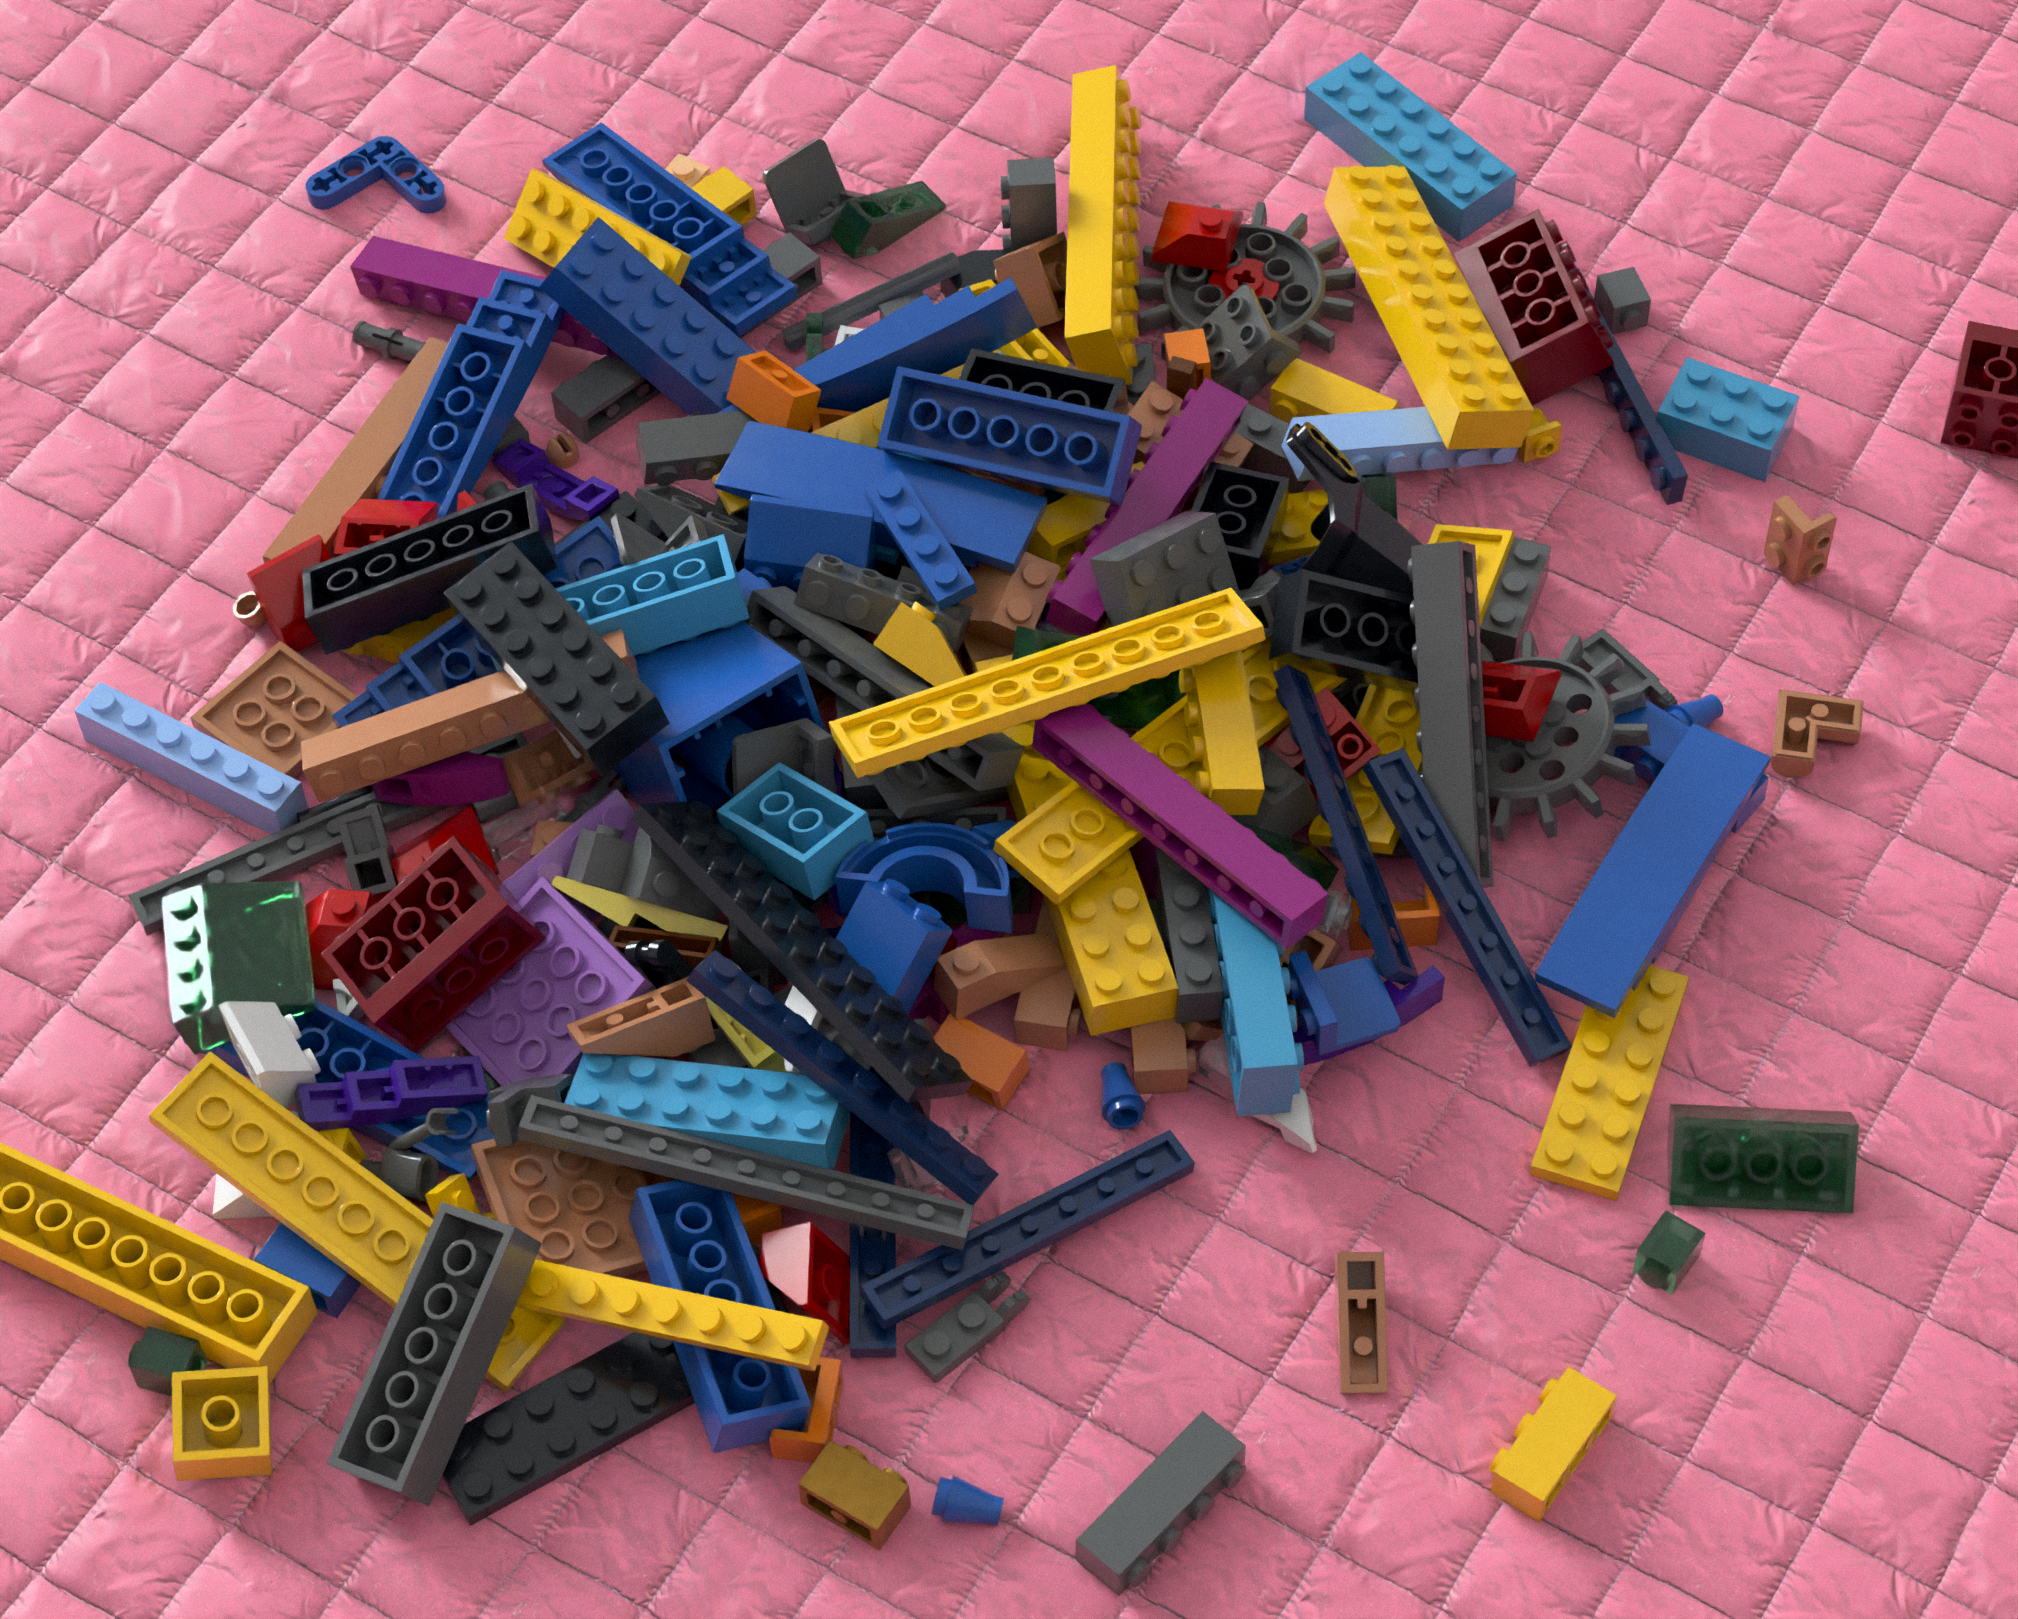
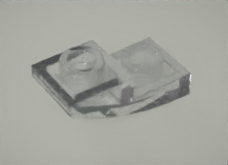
[1314,888,1354,938]

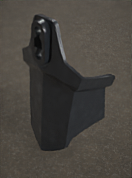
[1286,422,1424,597]

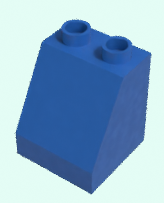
[612,621,839,821]

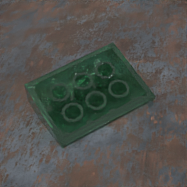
[162,881,317,1055]

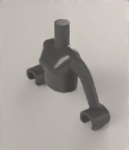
[359,1108,458,1201]

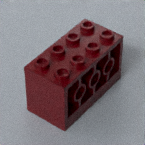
[1455,209,1615,406]
[1940,321,2018,459]
[321,836,546,1053]

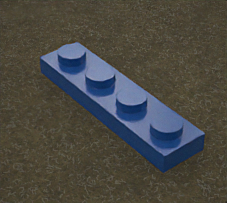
[864,469,978,611]

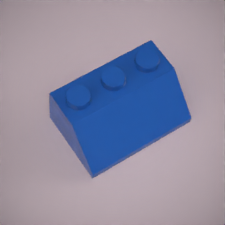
[744,494,878,591]

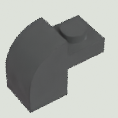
[336,805,399,895]
[487,1073,573,1147]

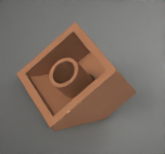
[993,232,1067,328]
[960,551,1061,653]

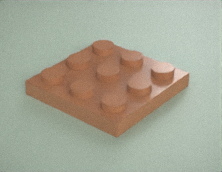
[190,641,358,778]

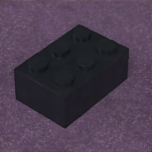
[1191,461,1290,591]

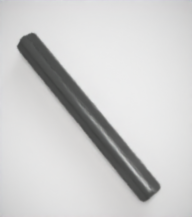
[781,252,962,350]

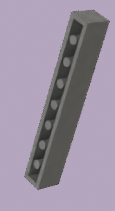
[551,233,822,444]
[1407,541,1494,888]
[742,586,1024,791]

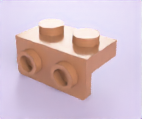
[1763,494,1837,585]
[501,730,594,805]

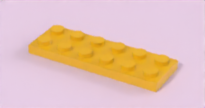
[503,168,692,286]
[1530,965,1689,1201]

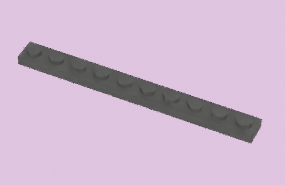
[128,731,529,936]
[517,1095,975,1250]

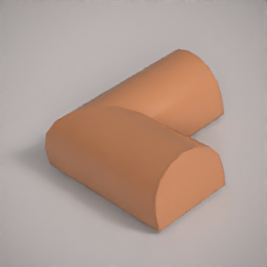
[1771,689,1864,778]

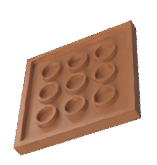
[471,1139,674,1277]

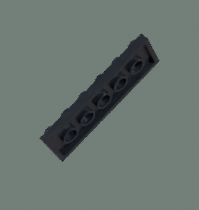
[442,1332,695,1526]

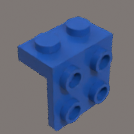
[1287,950,1400,1055]

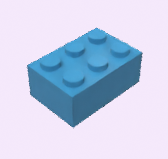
[1657,357,1799,482]
[716,762,875,901]

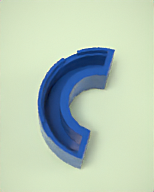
[835,822,1013,933]

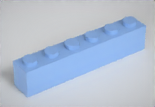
[1281,407,1518,481]
[74,682,308,834]

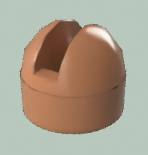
[546,434,579,469]
[233,591,266,627]

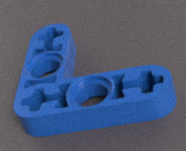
[306,136,446,214]

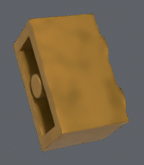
[798,1440,911,1551]

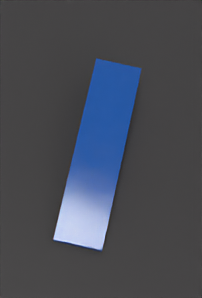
[542,122,798,336]
[377,270,566,519]
[718,277,1037,413]
[714,421,1047,573]
[332,516,624,728]
[1535,723,1771,1018]
[182,970,495,1182]

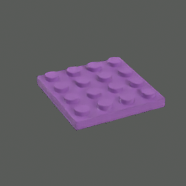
[446,876,653,1086]

